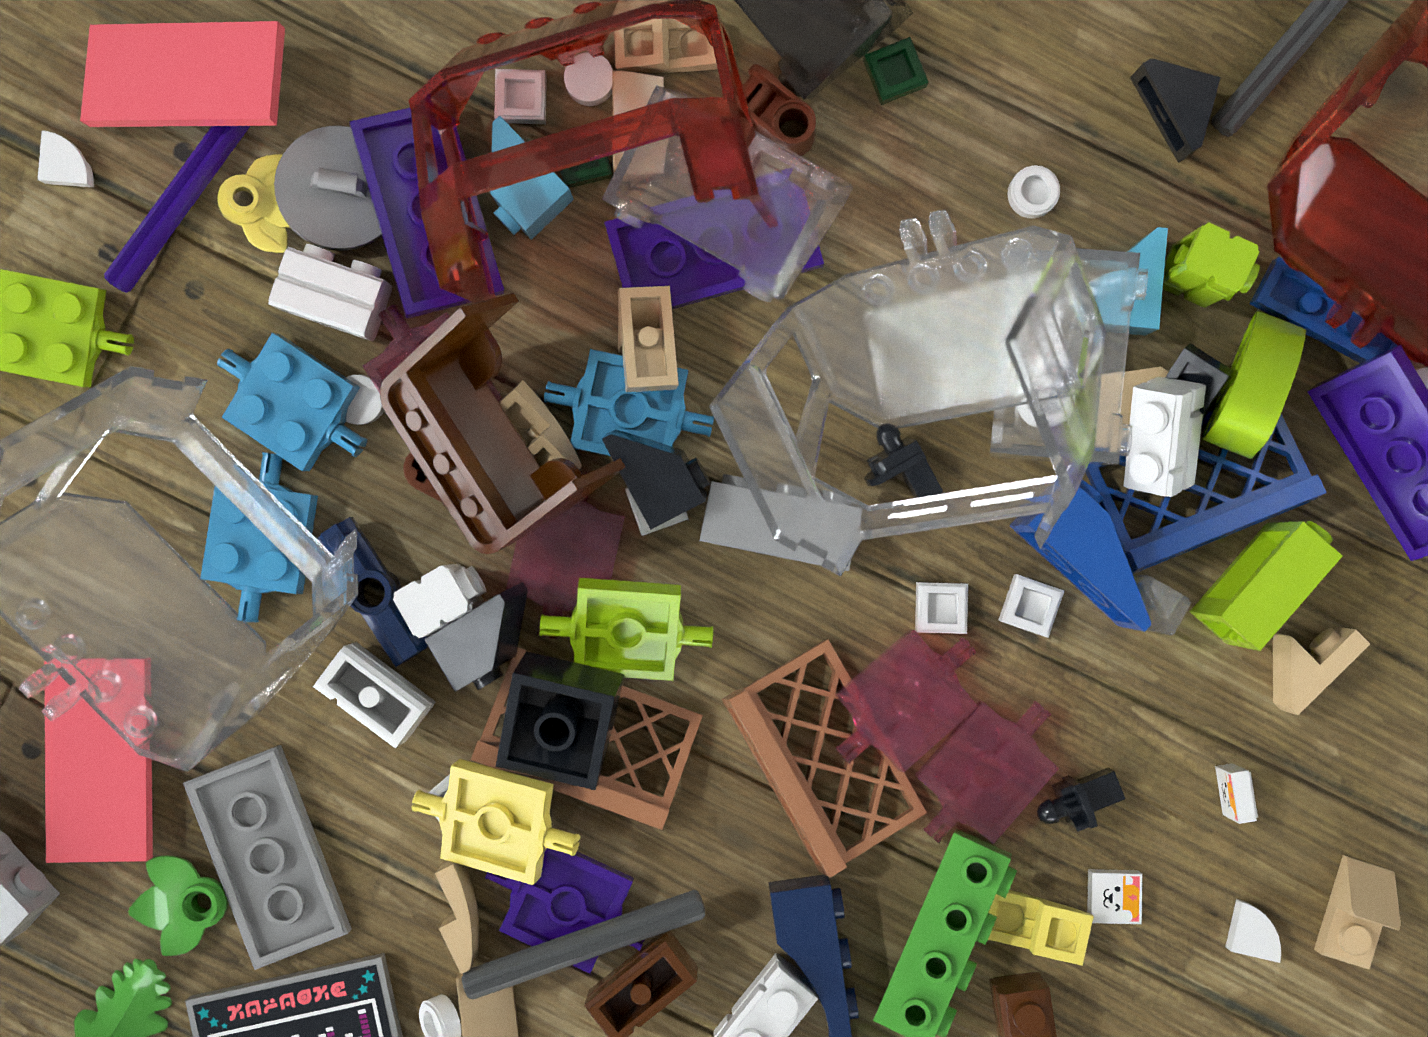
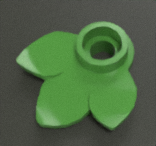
[128,855,229,956]

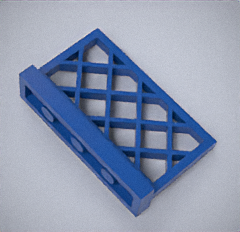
[1082,410,1327,574]

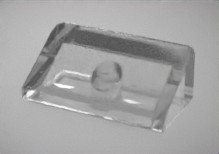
[1133,574,1192,636]

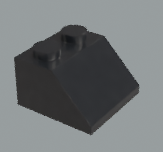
[495,651,624,790]

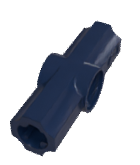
[313,517,430,667]

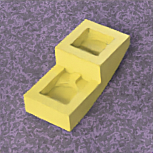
[988,890,1094,966]

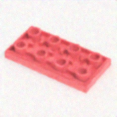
[80,21,285,127]
[44,658,153,863]

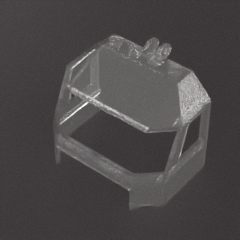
[709,210,1108,576]
[0,366,358,772]

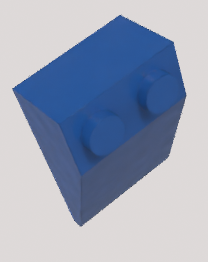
[1009,479,1152,632]

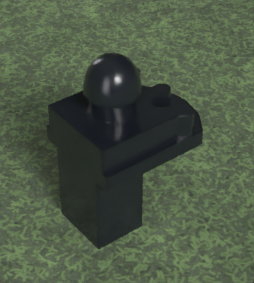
[864,423,943,504]
[1037,768,1126,832]

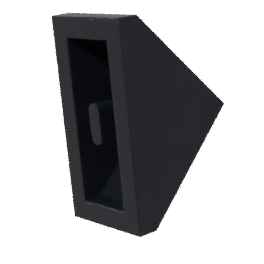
[1130,58,1221,163]

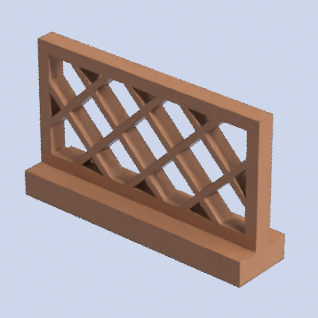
[721,639,927,878]
[471,647,703,830]

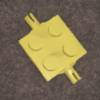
[412,759,580,885]

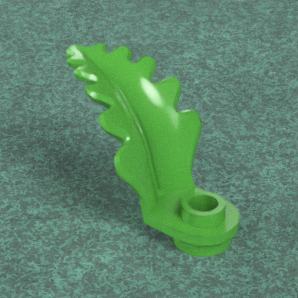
[74,959,172,1037]

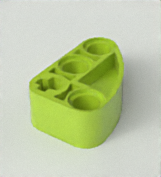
[1202,310,1306,459]

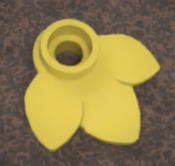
[217,154,290,253]

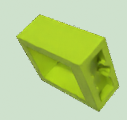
[1190,521,1343,651]

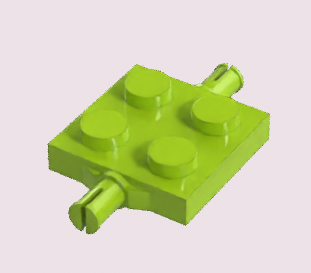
[0,269,134,387]
[540,578,713,681]

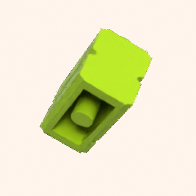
[1163,222,1260,308]

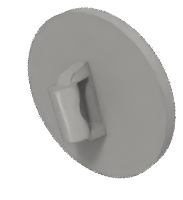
[274,126,382,251]

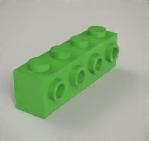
[873,828,1017,1037]

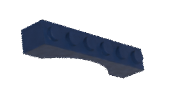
[768,874,859,1037]

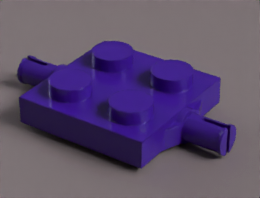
[485,848,645,973]

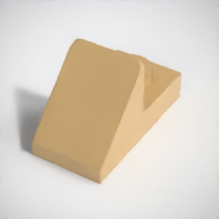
[618,286,679,392]
[1273,627,1370,715]
[1314,855,1401,969]

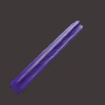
[104,126,250,293]

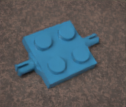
[217,333,367,471]
[544,349,714,457]
[200,452,318,623]

